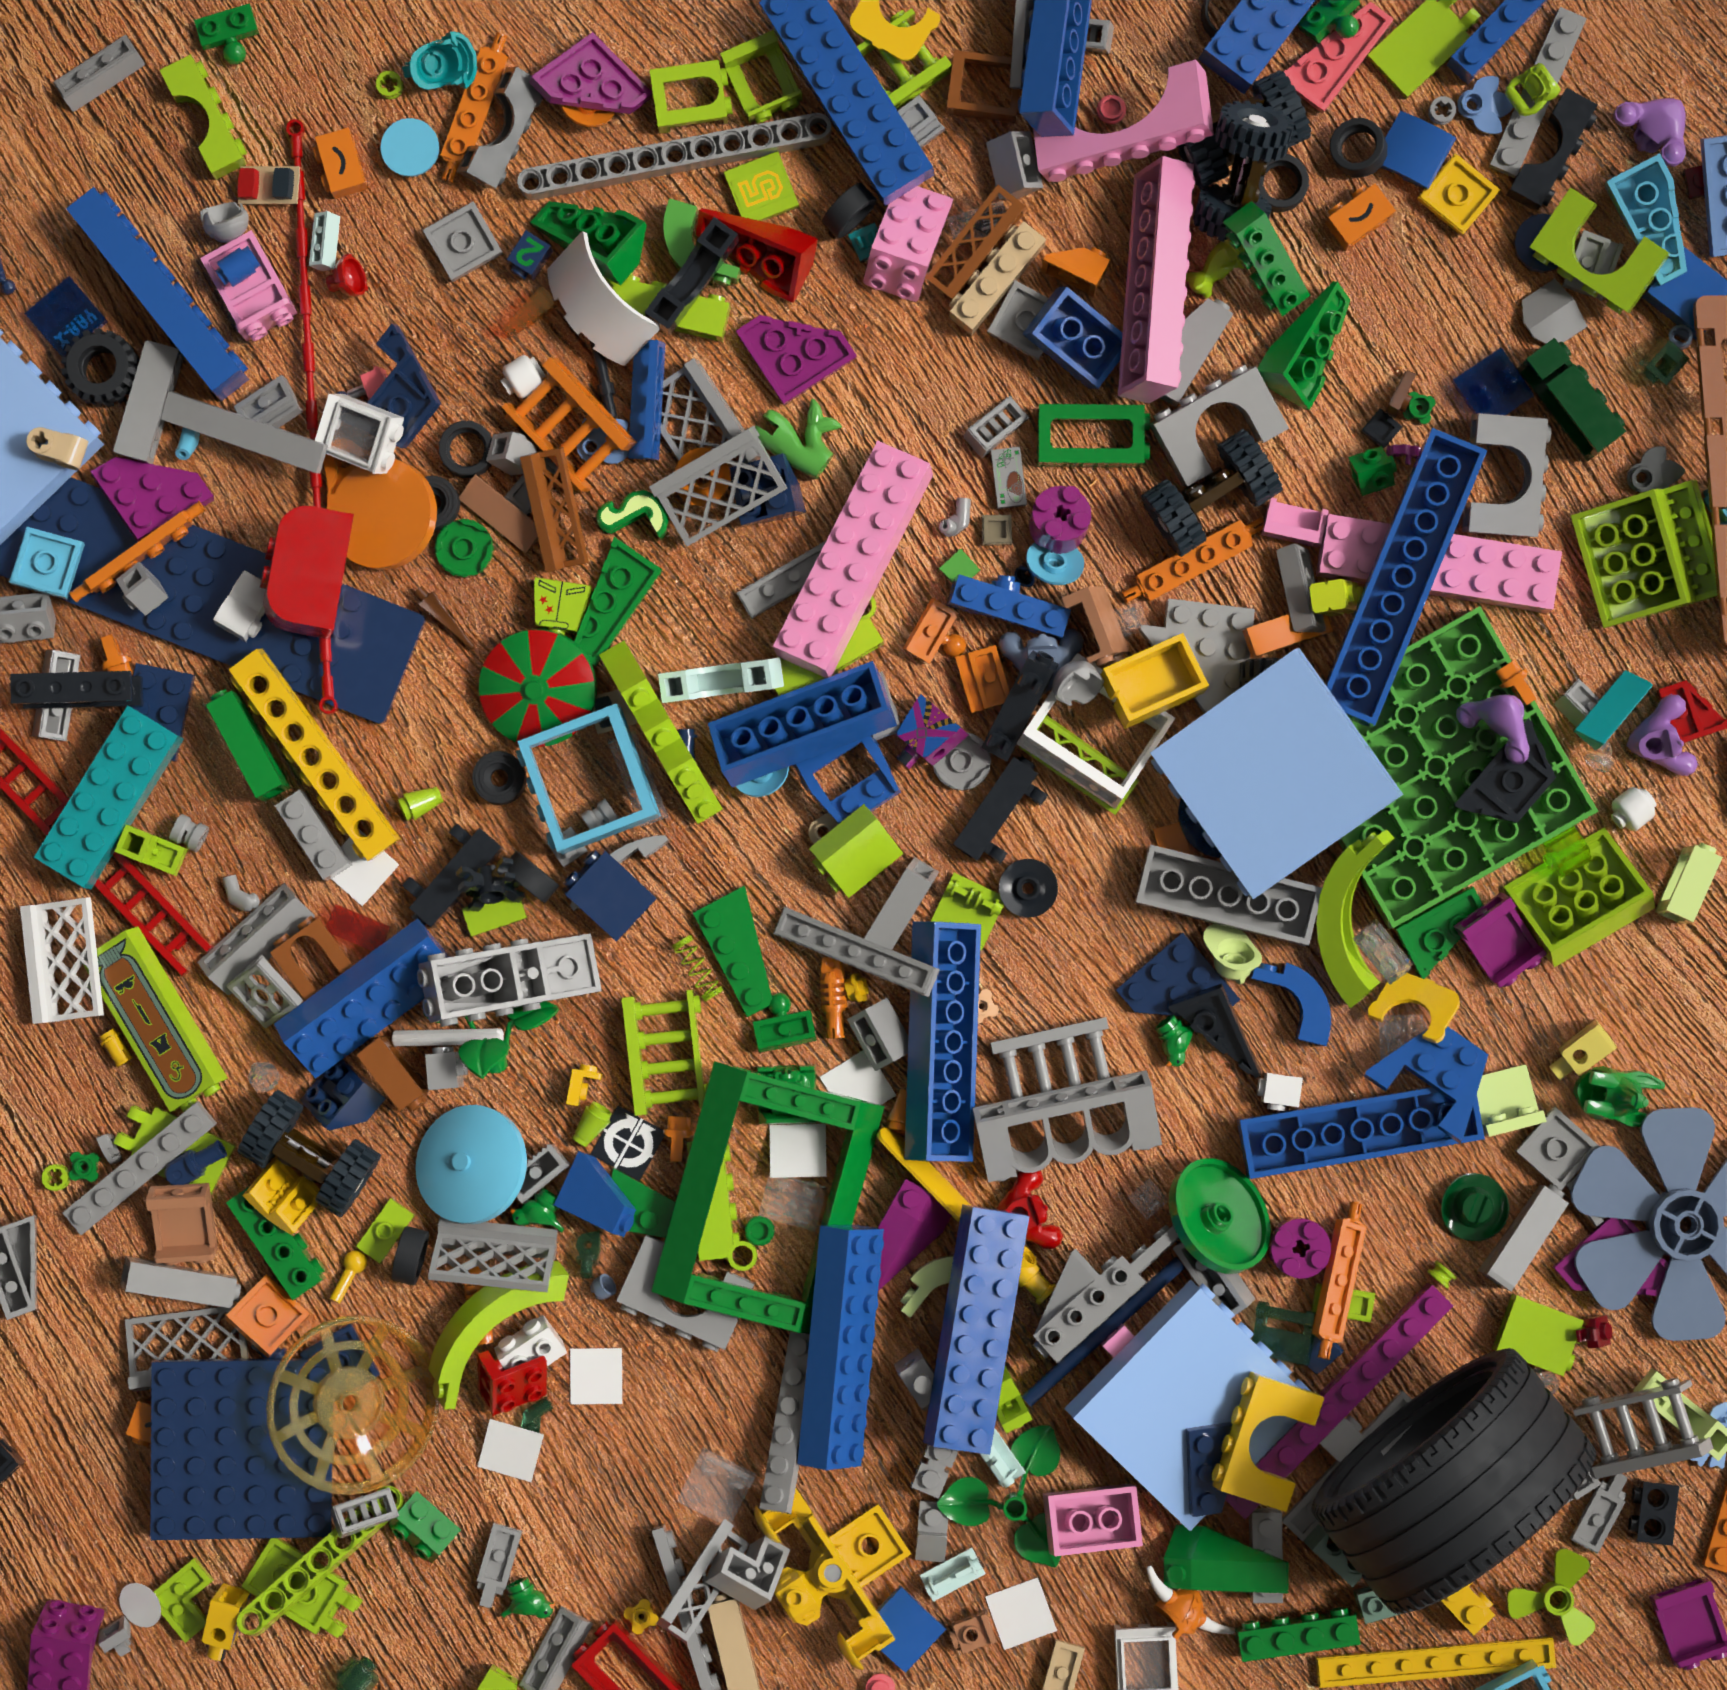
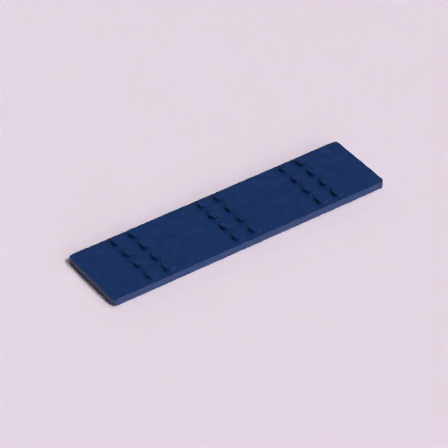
[0,477,426,724]

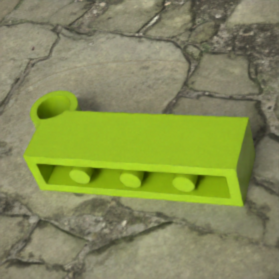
[604,272,731,342]
[774,596,884,696]
[687,1141,758,1271]

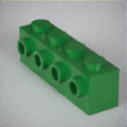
[1223,201,1310,317]
[226,1185,326,1301]
[1235,1607,1361,1662]

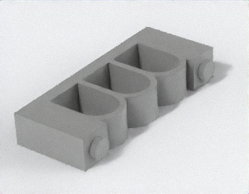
[972,1070,1162,1182]

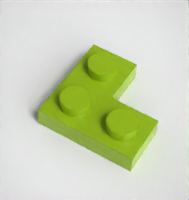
[154,1557,214,1643]

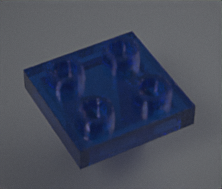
[1451,347,1534,416]

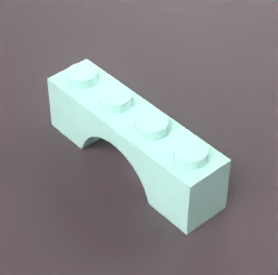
[658,657,784,703]

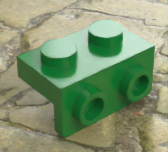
[388,1491,461,1563]

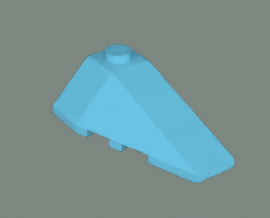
[1604,153,1687,286]

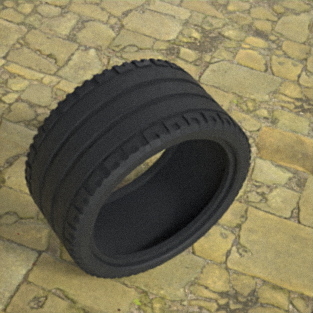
[1311,1348,1596,1614]

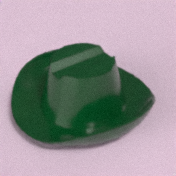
[1441,1173,1509,1241]

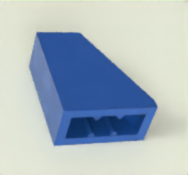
[554,1151,636,1237]

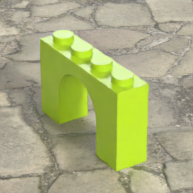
[1530,187,1670,314]

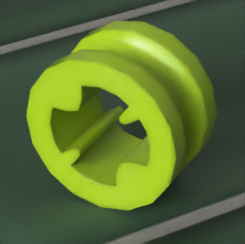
[376,70,404,100]
[41,1164,71,1191]
[1427,1260,1457,1289]

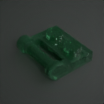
[1252,1301,1316,1365]

